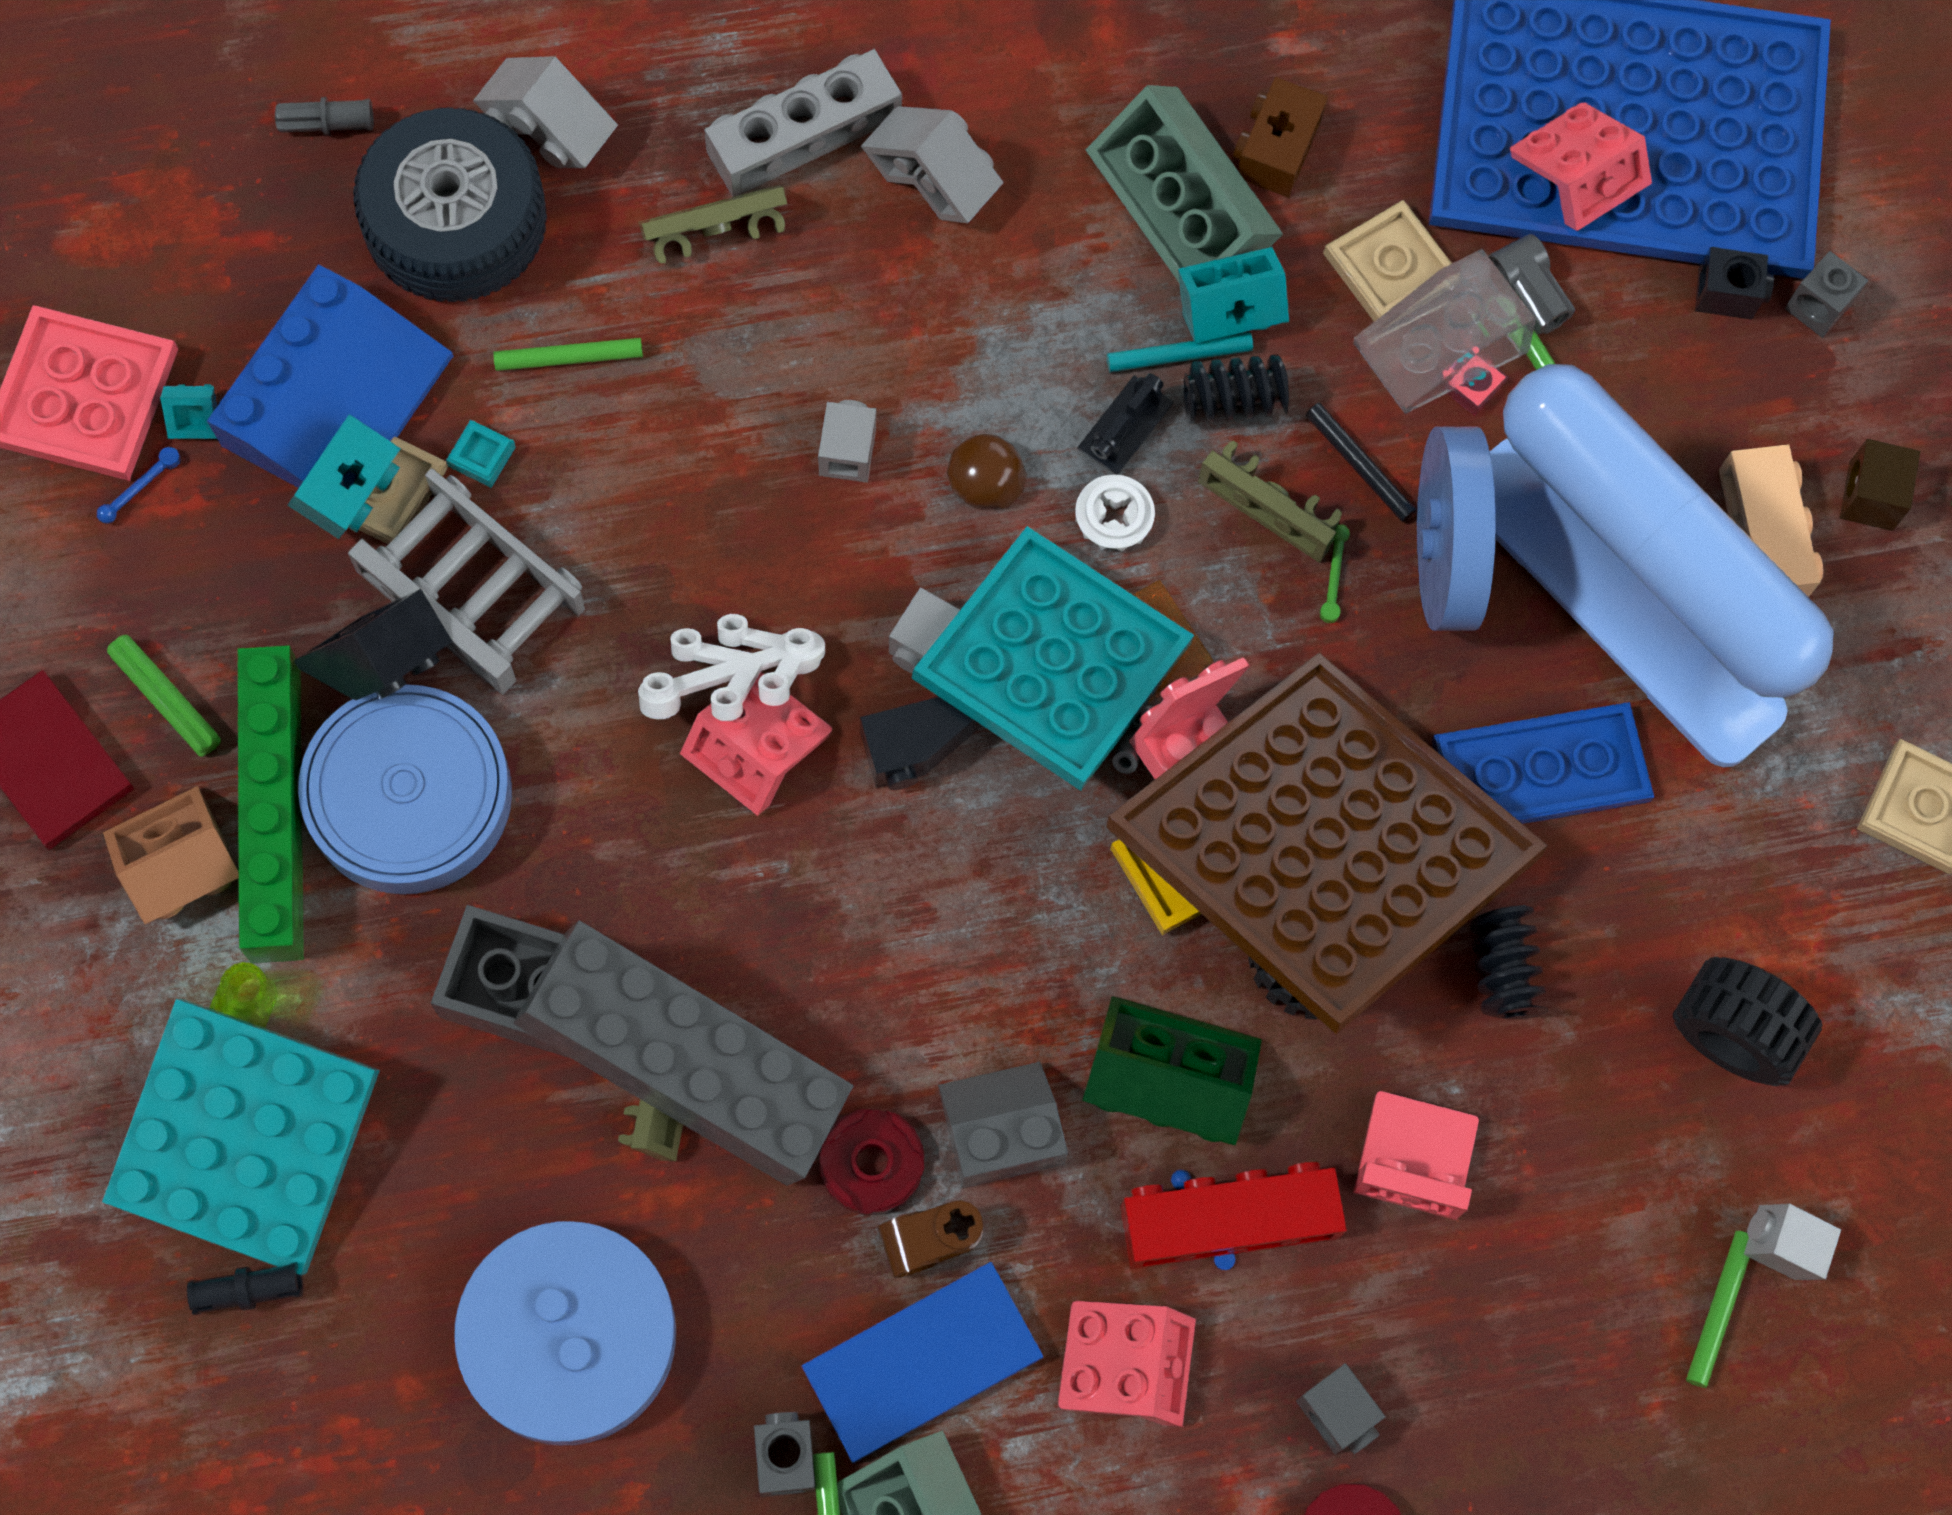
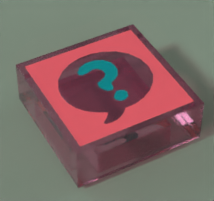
[1438,347,1509,416]

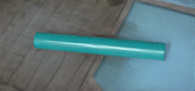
[1106,332,1253,373]

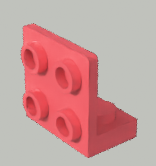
[1510,103,1652,231]
[1129,657,1250,779]
[680,672,832,816]
[1353,1091,1479,1220]
[1058,1301,1196,1427]

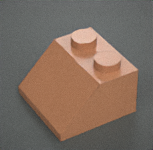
[103,786,239,925]

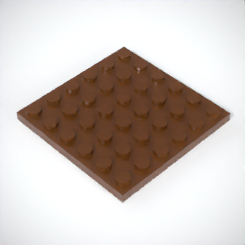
[1106,653,1547,1034]

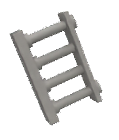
[348,468,585,695]

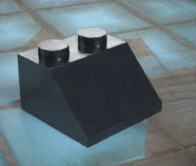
[294,589,453,701]

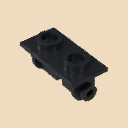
[1077,373,1174,475]

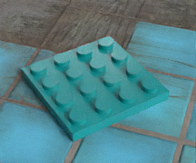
[911,526,1194,791]
[102,999,380,1275]

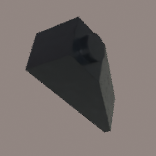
[860,697,982,790]

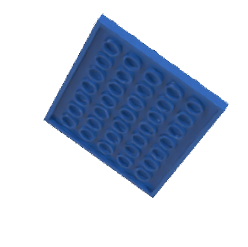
[1429,0,1831,279]

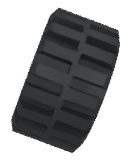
[1672,957,1823,1086]

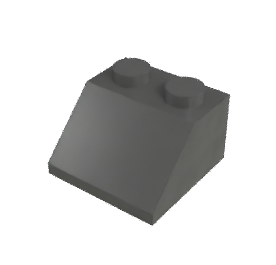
[938,1062,1068,1188]

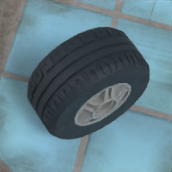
[353,107,547,302]

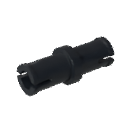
[187,1262,304,1315]

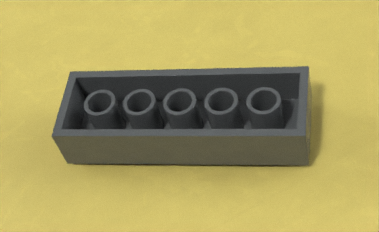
[513,920,854,1186]

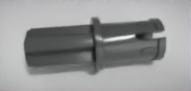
[275,97,374,136]

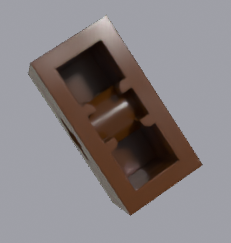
[1233,76,1329,198]

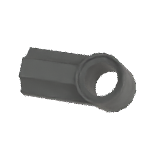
[1485,234,1576,334]

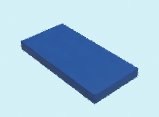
[1431,702,1654,824]
[801,1262,1044,1464]

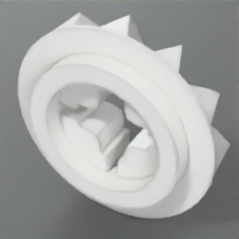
[1075,475,1155,552]

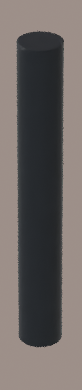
[1305,402,1417,523]

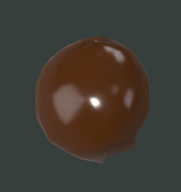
[947,434,1027,509]

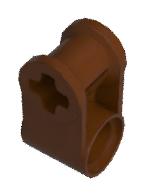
[877,1200,983,1279]

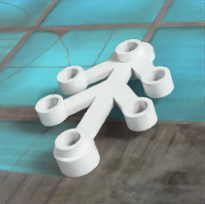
[638,614,825,721]

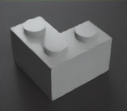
[473,56,618,168]
[861,106,1003,223]

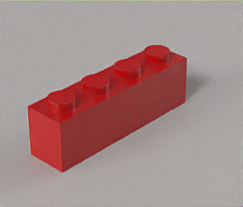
[1120,1162,1347,1270]

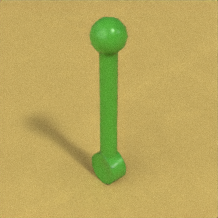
[1319,524,1350,623]

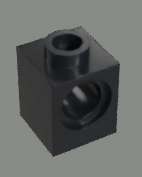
[1695,247,1774,320]

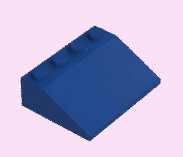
[207,264,453,489]

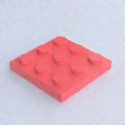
[0,305,178,481]

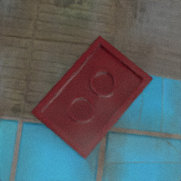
[0,670,134,850]

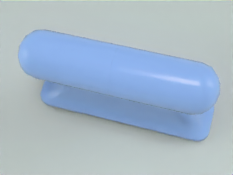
[1490,364,1833,767]

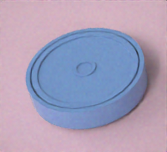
[1417,427,1496,631]
[298,685,512,894]
[454,1221,676,1445]

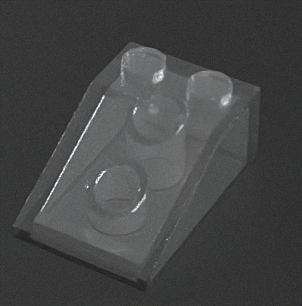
[1354,249,1536,414]

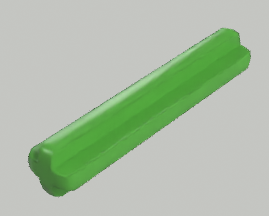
[107,634,221,757]

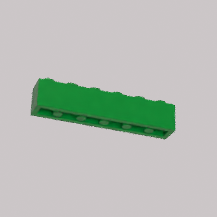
[238,645,304,964]

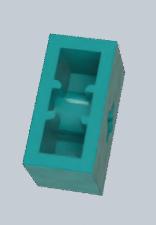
[1178,247,1289,343]
[287,414,401,539]

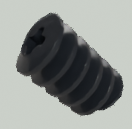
[1183,354,1289,424]
[1469,905,1549,1020]

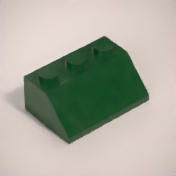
[1082,996,1262,1146]

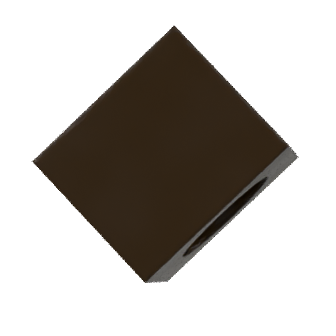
[1840,438,1921,531]

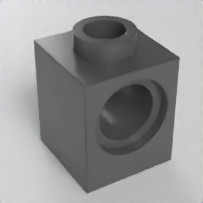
[1785,251,1869,338]
[1296,1363,1386,1454]
[754,1412,816,1497]

